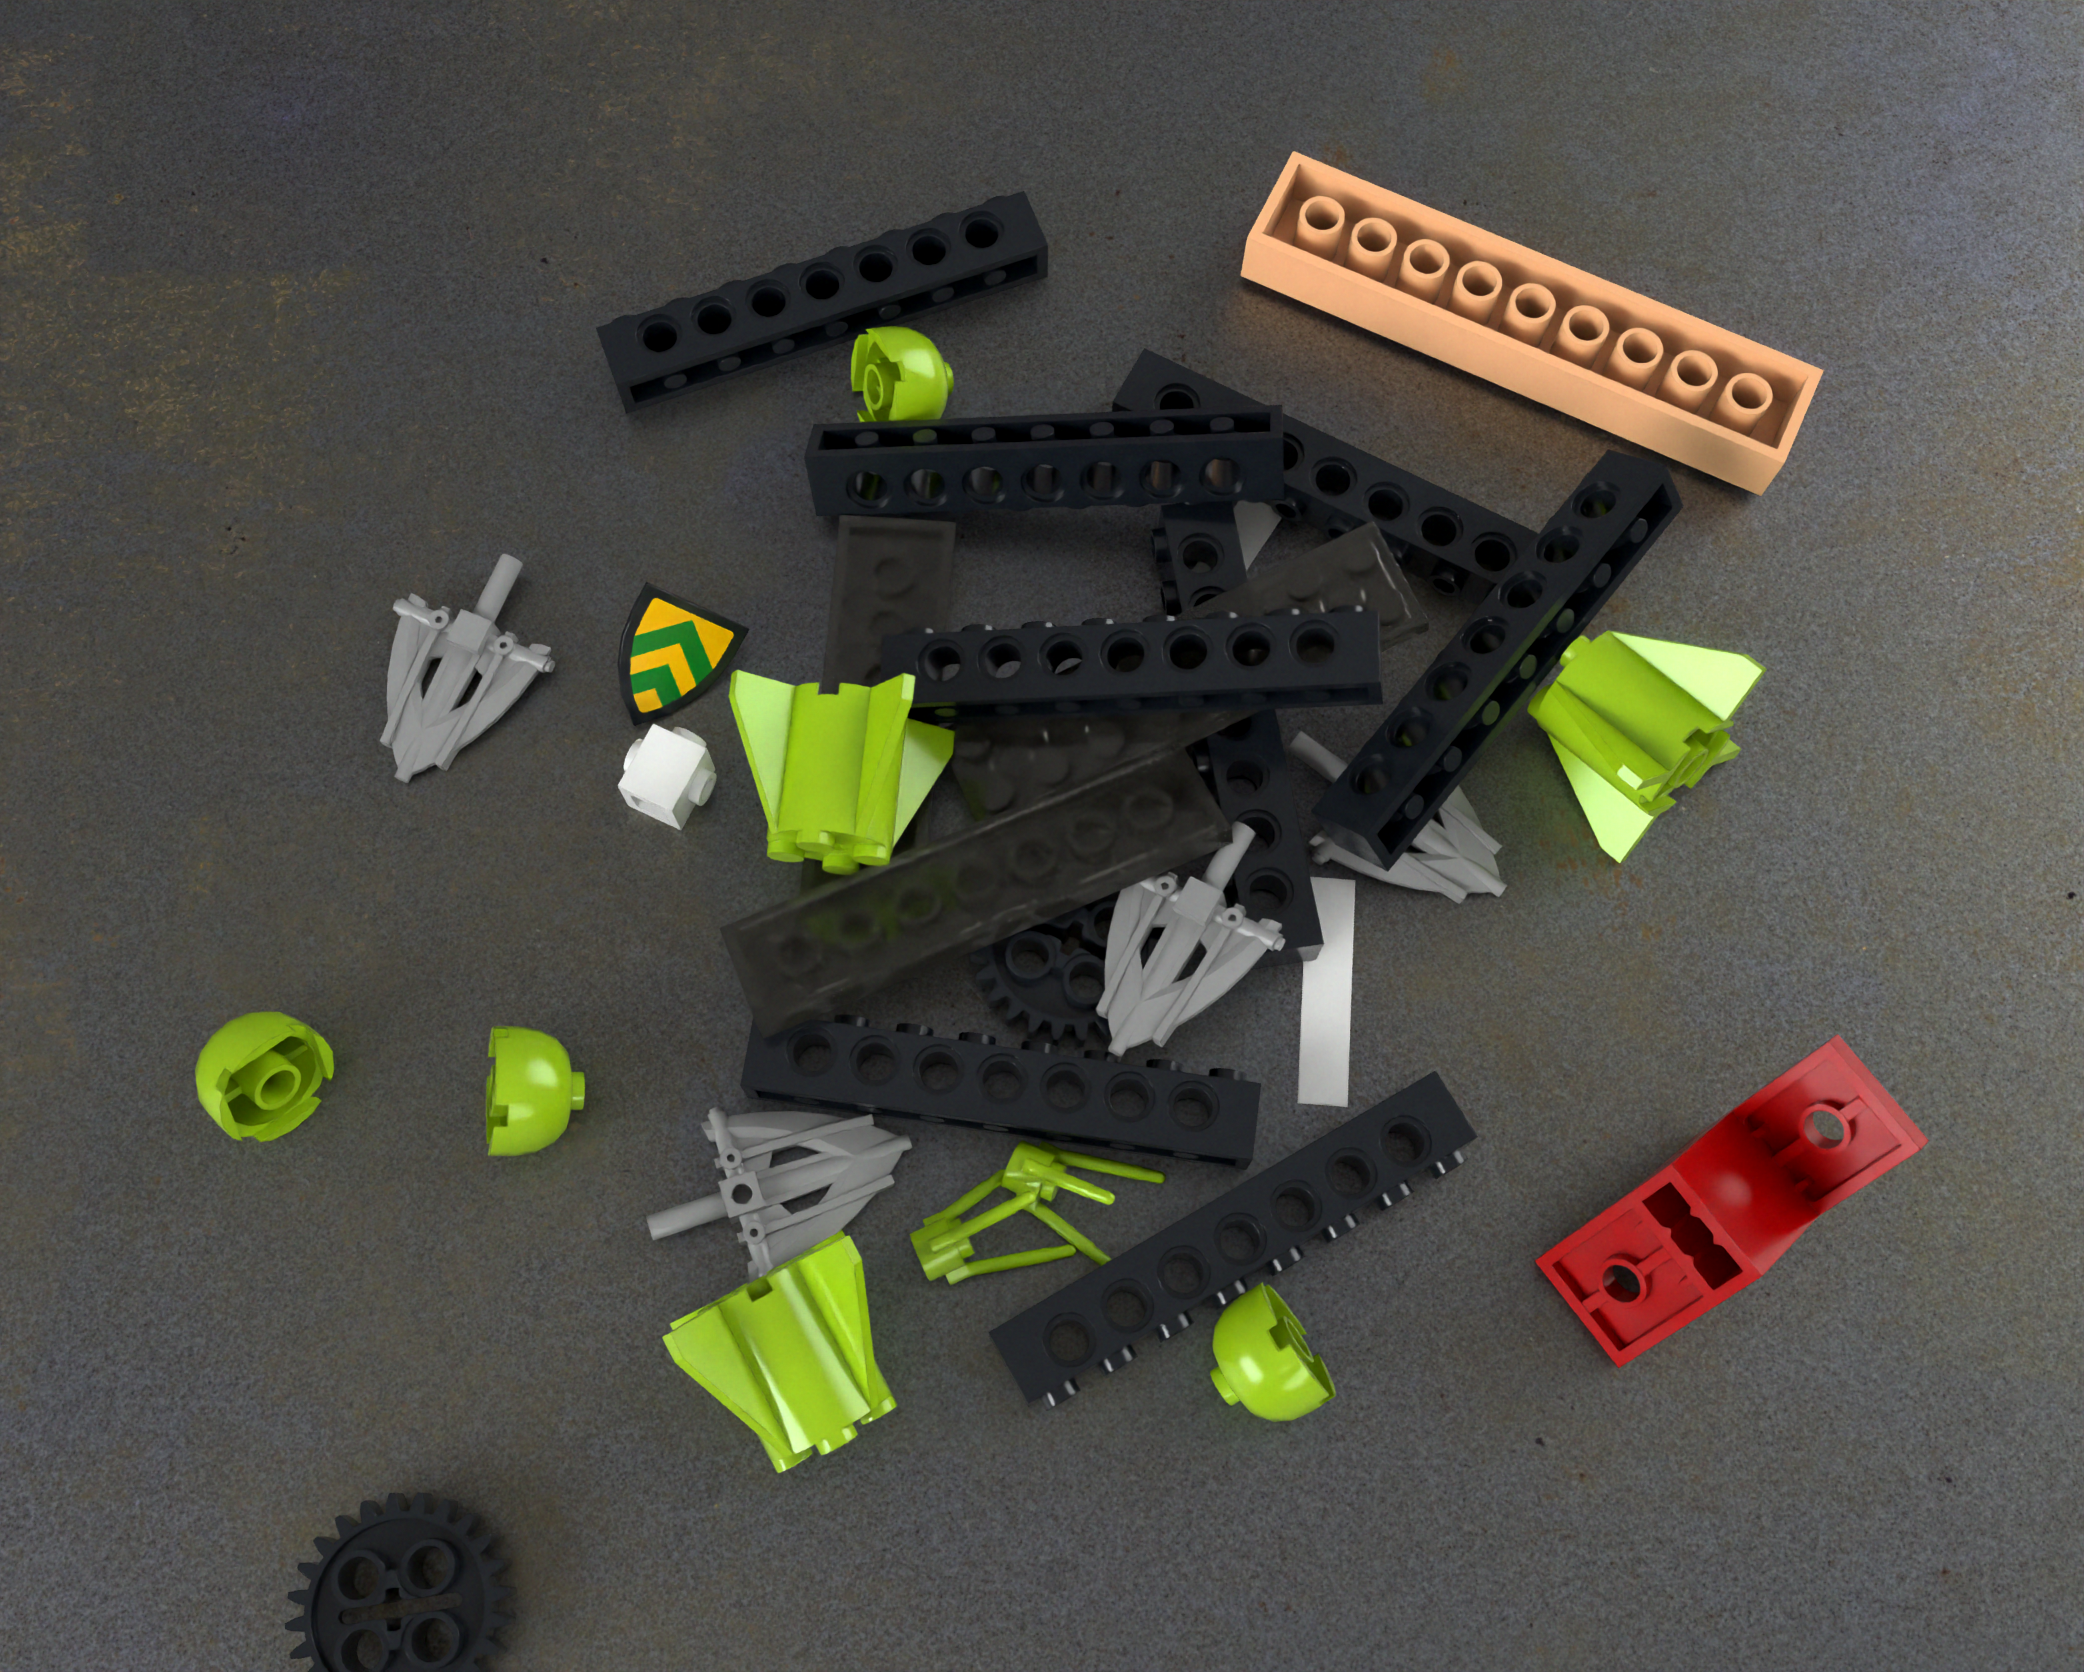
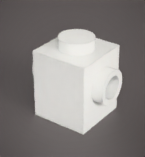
[618,724,717,830]

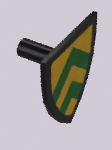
[617,582,750,726]

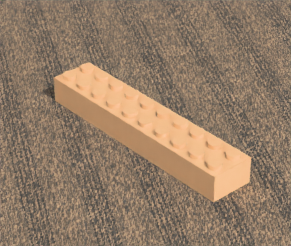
[1241,151,1824,496]

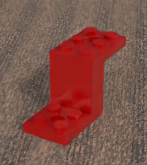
[1535,1034,1929,1368]

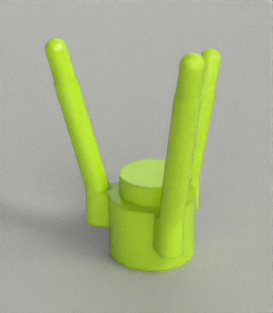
[1001,1140,1166,1266]
[909,1169,1077,1286]

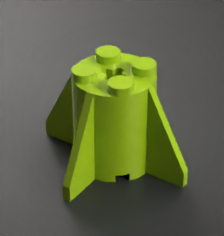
[1527,630,1767,863]
[729,670,955,875]
[662,1230,898,1473]

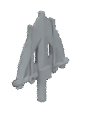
[380,554,555,783]
[1287,731,1507,904]
[1096,822,1285,1057]
[646,1106,912,1283]

